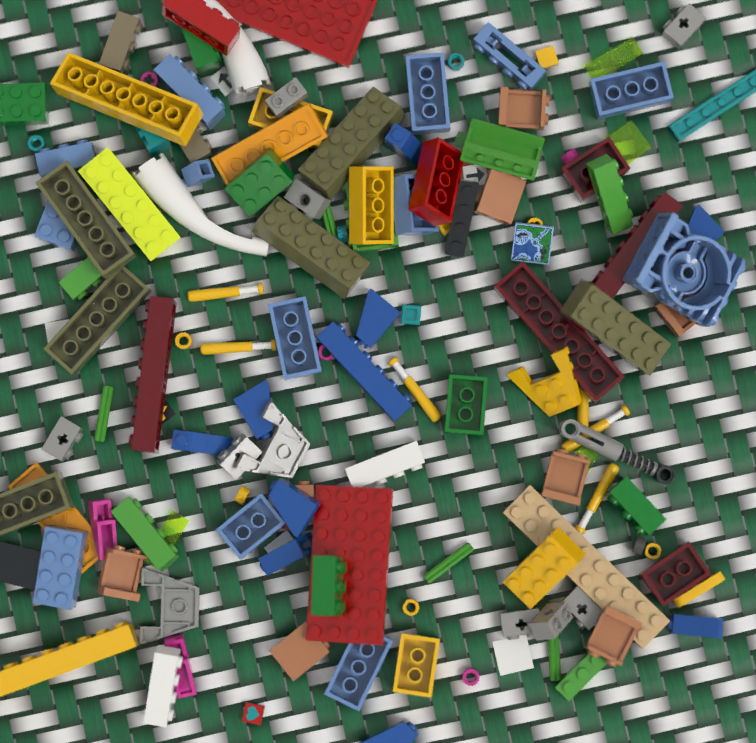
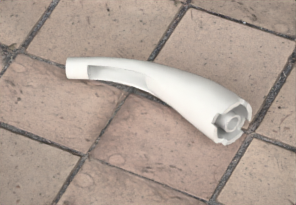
[204,0,271,97]
[132,153,269,257]

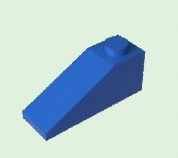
[171,430,233,455]

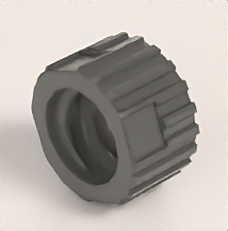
[632,535,646,555]

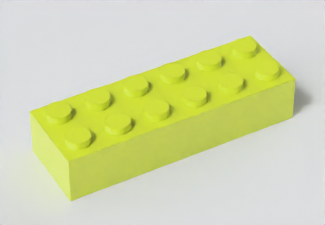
[78,147,181,261]

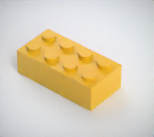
[248,87,333,149]
[349,166,394,244]
[503,527,586,609]

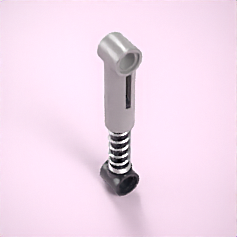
[558,419,675,485]

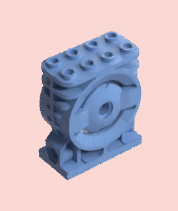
[622,212,746,327]

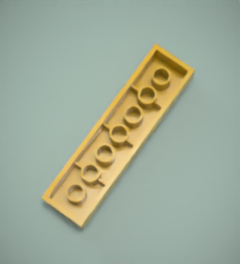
[50,52,204,147]
[0,621,140,697]

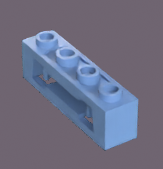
[473,22,546,91]

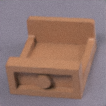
[498,87,550,130]
[473,168,526,225]
[654,287,702,338]
[541,448,591,506]
[96,545,148,602]
[585,605,642,667]
[270,621,330,681]

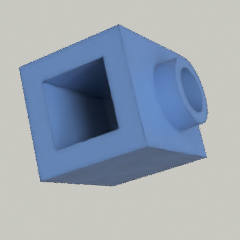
[181,159,215,187]

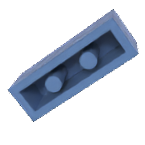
[35,140,96,178]

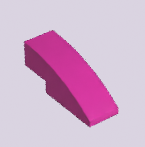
[88,498,117,560]
[164,633,197,699]

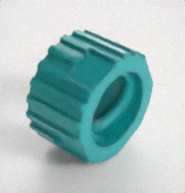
[447,53,465,71]
[28,135,46,153]
[337,225,348,243]

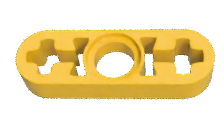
[673,571,725,608]

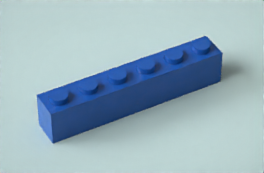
[316,321,412,423]

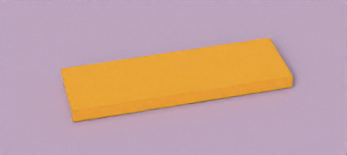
[211,103,328,185]
[7,462,99,575]

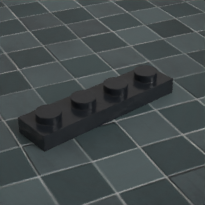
[445,179,479,258]

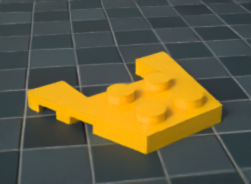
[507,346,582,417]

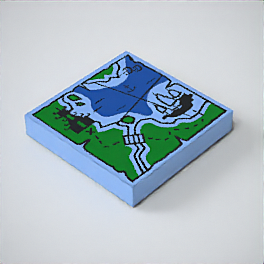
[511,222,554,265]

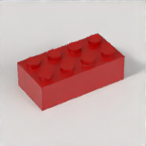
[162,0,241,56]
[408,137,464,226]

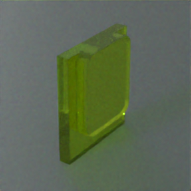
[607,120,652,164]

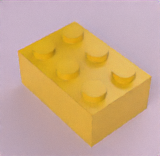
[393,633,440,698]

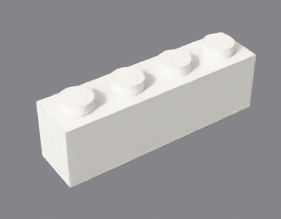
[345,441,425,488]
[143,645,183,728]

